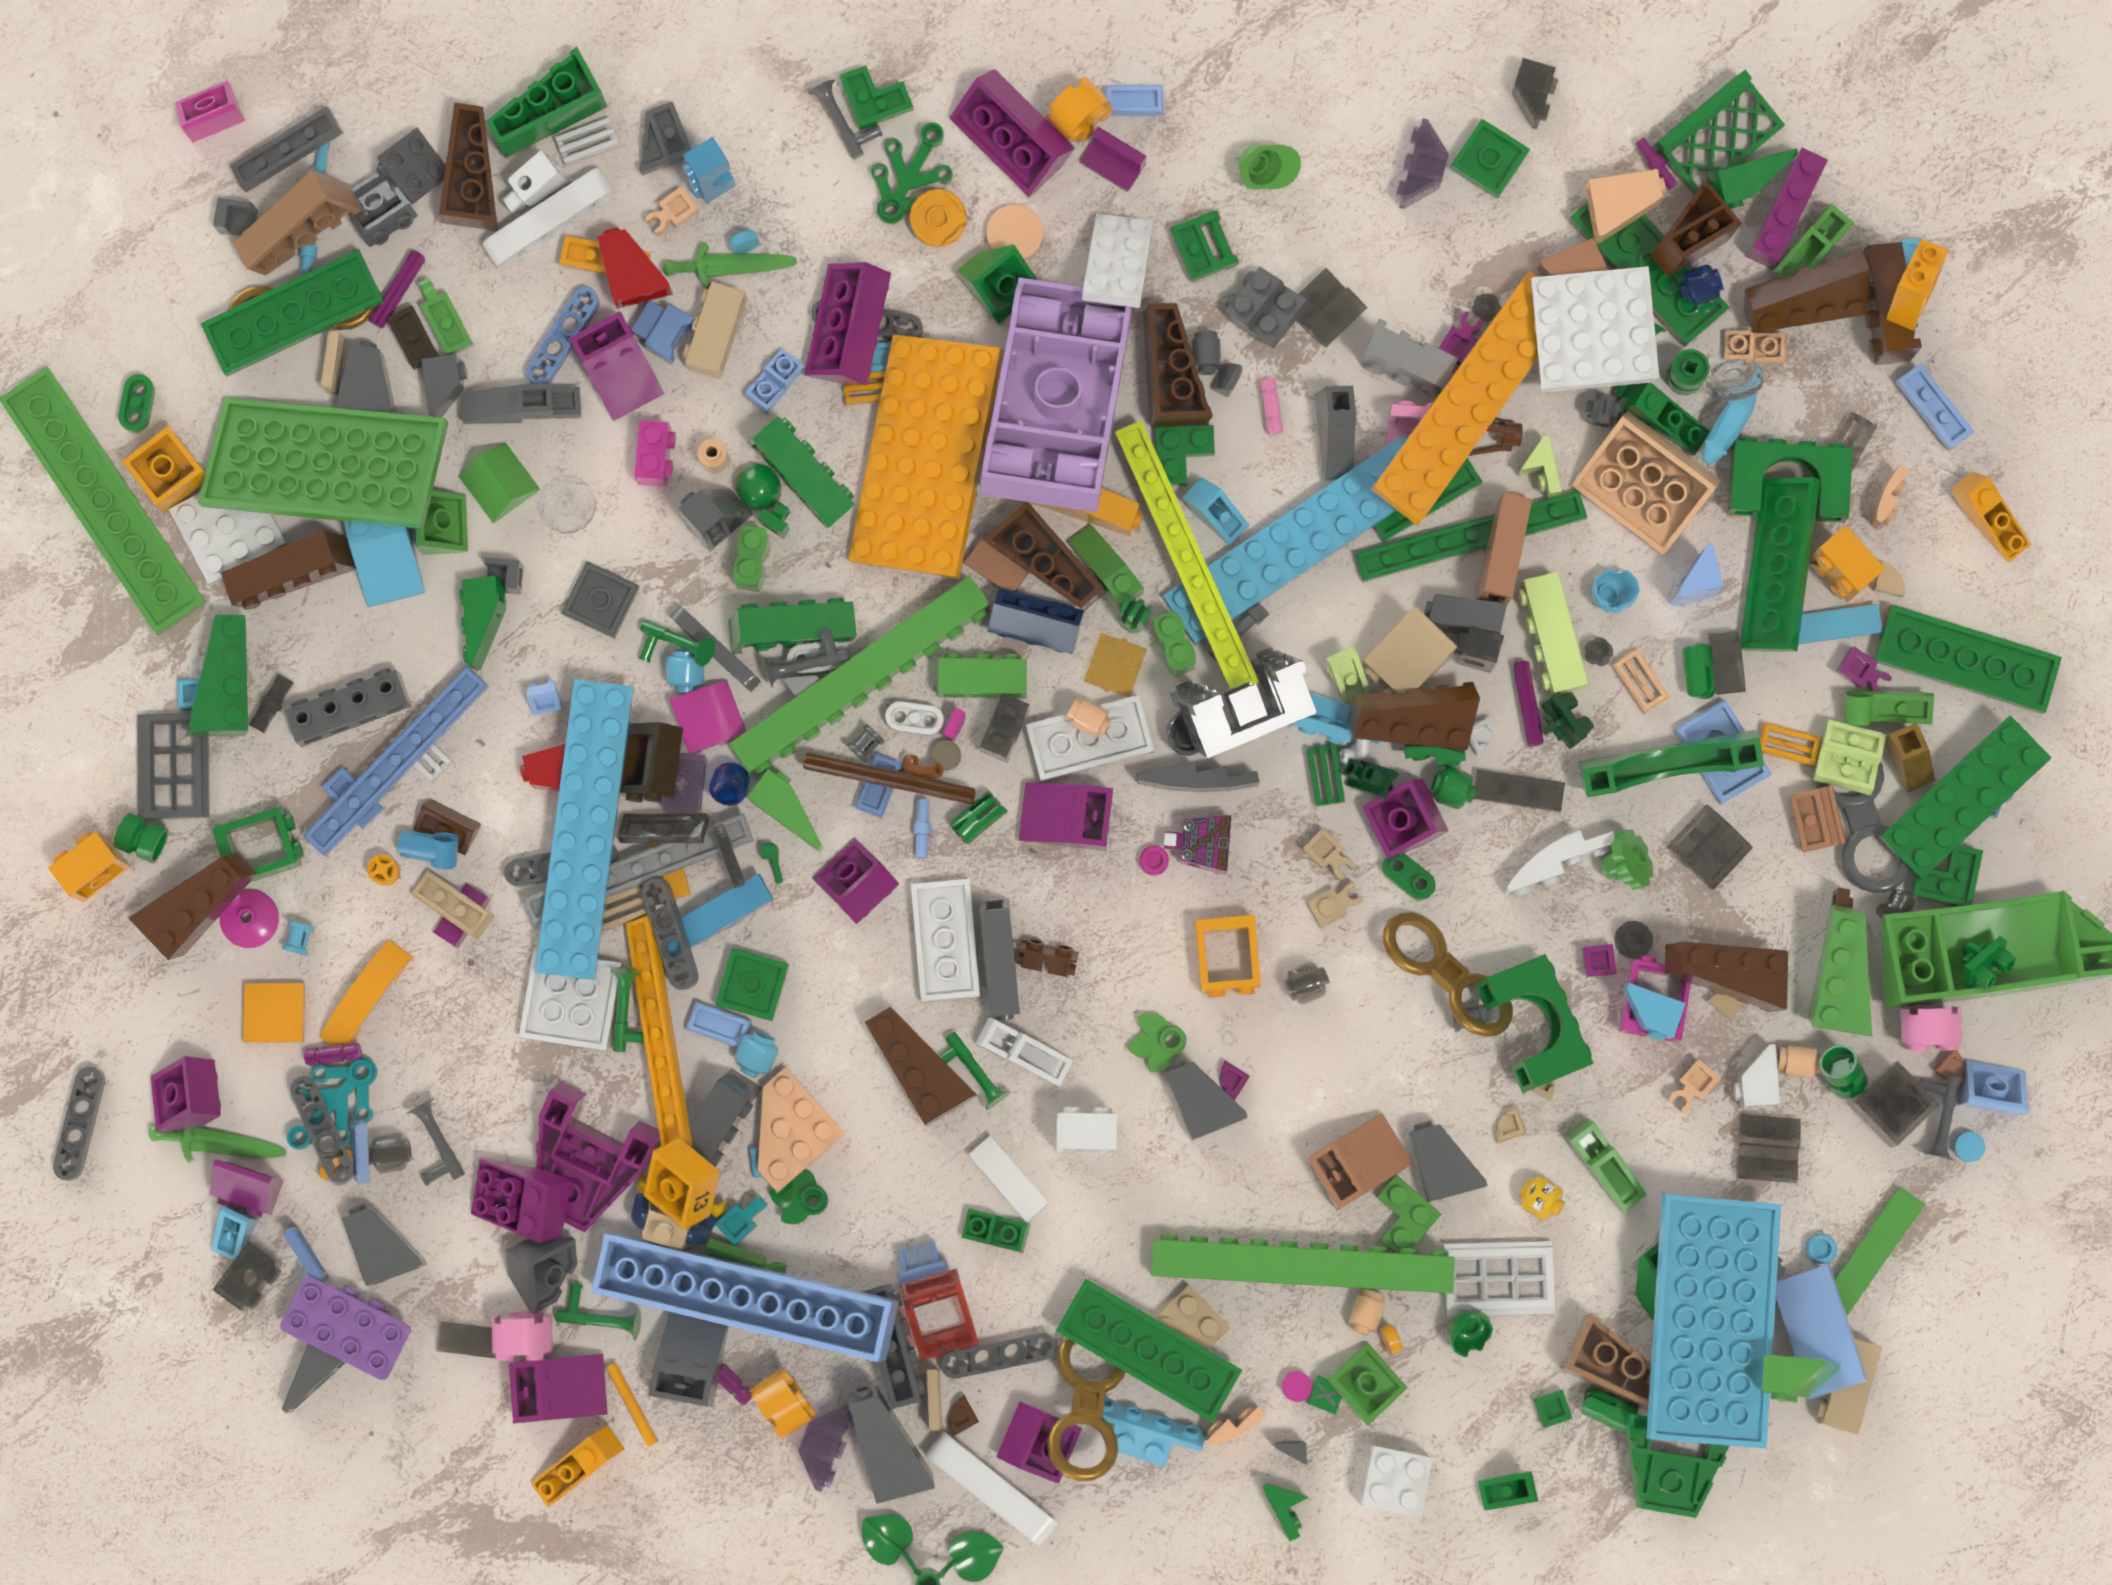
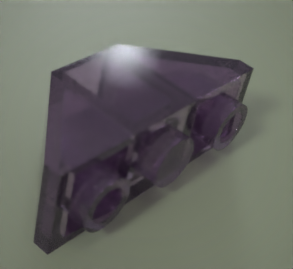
[1396,118,1449,209]
[798,1404,854,1492]

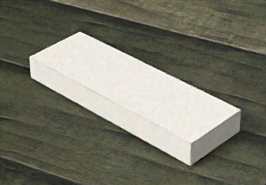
[968,1135,1049,1223]

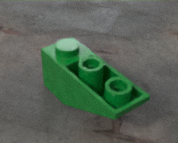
[1618,382,1710,455]
[459,576,506,671]

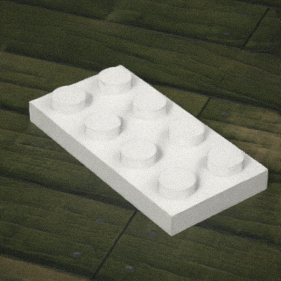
[1082,213,1153,308]
[1026,695,1154,782]
[911,879,980,1002]

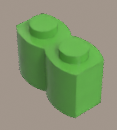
[733,526,770,592]
[1153,610,1196,677]

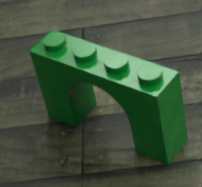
[1727,437,1853,523]
[1475,954,1594,1094]

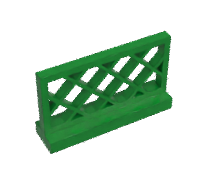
[1651,69,1785,195]

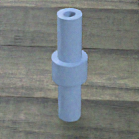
[913,799,931,859]

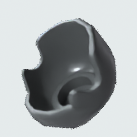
[1166,711,1198,756]

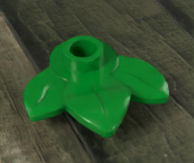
[769,1169,828,1225]

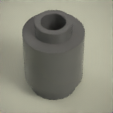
[1192,330,1221,375]

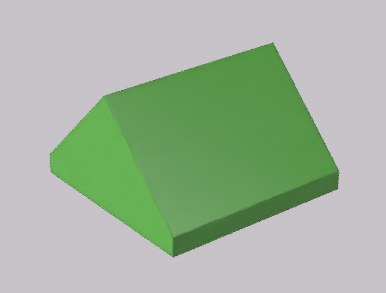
[459,443,541,524]
[416,490,468,555]

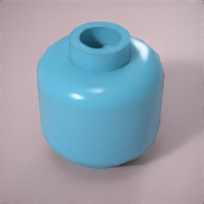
[666,649,705,692]
[735,1031,778,1077]

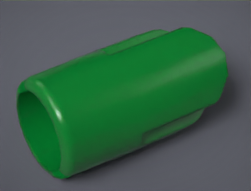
[1119,596,1150,633]
[1681,644,1716,699]
[950,790,1008,844]
[1581,1387,1639,1434]

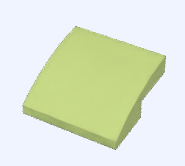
[1813,719,1886,795]

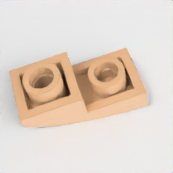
[1724,330,1788,364]
[1871,465,1910,529]
[1206,1406,1266,1445]

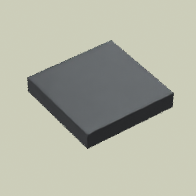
[561,561,640,639]

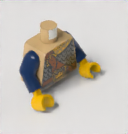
[631,1173,726,1250]

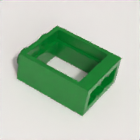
[212,807,304,883]

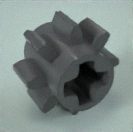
[1585,393,1623,428]

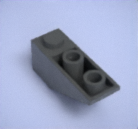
[1315,385,1356,480]

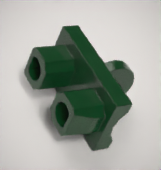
[1541,692,1594,750]
[1343,759,1399,800]

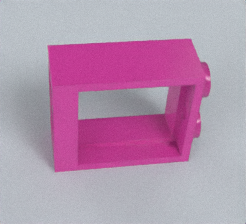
[1619,956,1691,1043]

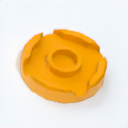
[909,189,967,247]

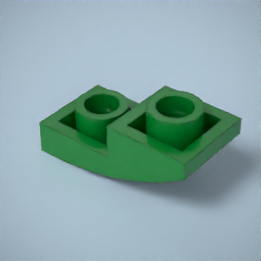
[1403,744,1466,767]
[961,1209,1030,1253]

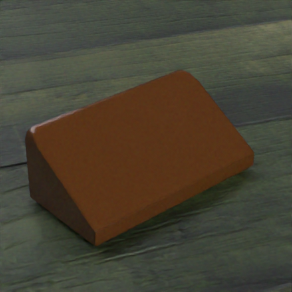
[413,799,481,856]

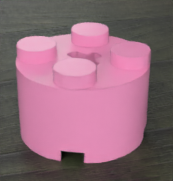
[1900,1006,1962,1051]
[492,1312,553,1361]

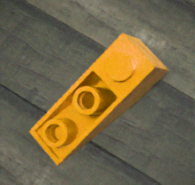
[1950,471,2031,563]
[531,1425,625,1508]

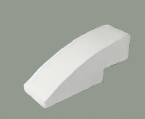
[975,1018,1074,1087]

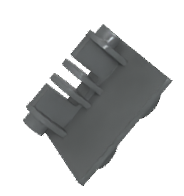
[376,127,446,204]

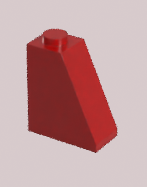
[597,228,673,309]
[519,744,566,792]

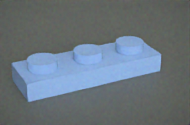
[1895,363,1975,451]

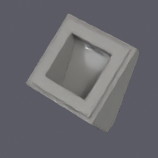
[783,675,819,697]

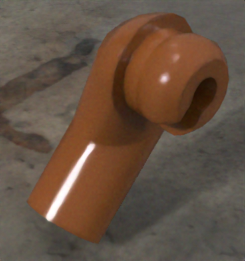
[901,755,943,779]

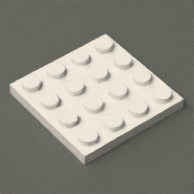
[1531,266,1659,392]

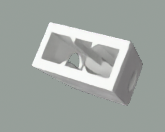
[502,150,572,212]

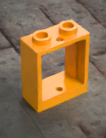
[1886,238,1949,331]
[1195,915,1261,998]

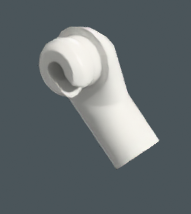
[1339,739,1371,764]

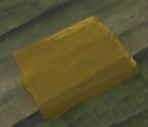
[1084,633,1147,697]

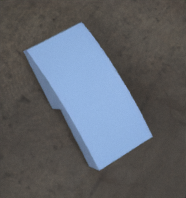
[744,348,805,414]

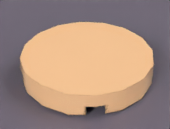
[987,205,1043,260]

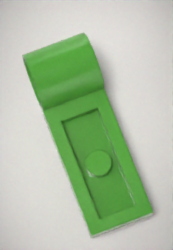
[1844,690,1934,726]

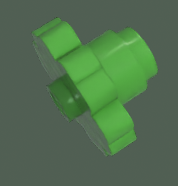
[1601,829,1653,890]

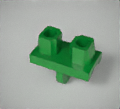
[1961,936,2016,991]

